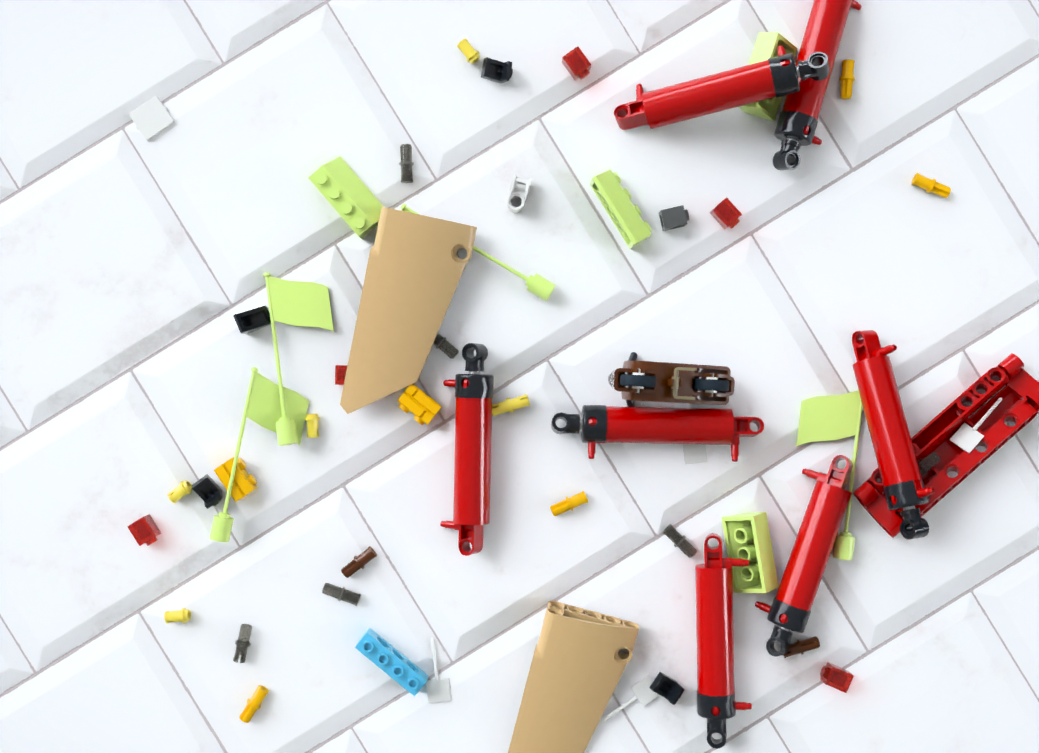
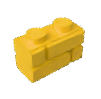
[397,384,443,425]
[214,457,258,502]

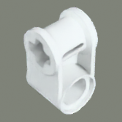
[507,174,532,213]

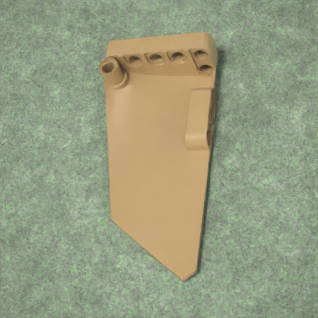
[340,207,477,414]
[508,601,639,753]

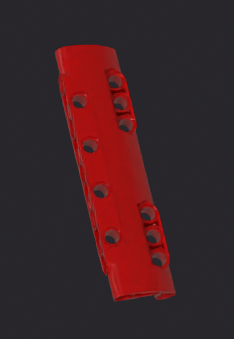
[853,353,1039,538]

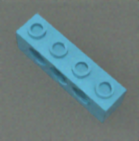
[355,628,428,697]

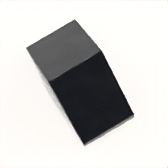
[233,305,271,334]

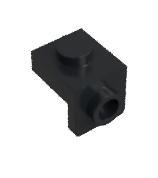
[481,57,513,83]
[192,474,223,509]
[649,672,684,705]

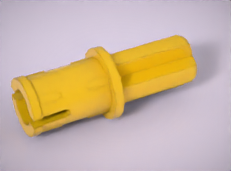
[839,59,855,100]
[911,173,951,198]
[550,491,588,516]
[239,685,269,723]

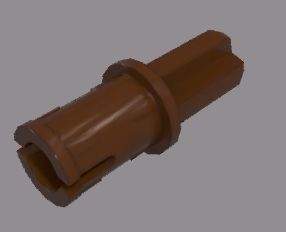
[341,546,377,578]
[780,636,820,658]

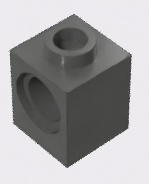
[659,205,689,231]

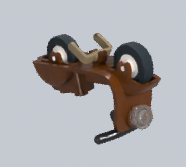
[608,352,735,407]

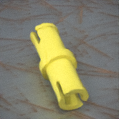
[492,394,530,416]

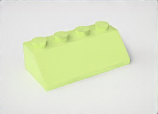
[739,32,798,121]
[308,156,383,239]
[590,169,652,249]
[721,512,779,593]

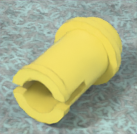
[457,39,480,64]
[305,414,320,438]
[167,480,193,503]
[164,608,191,624]

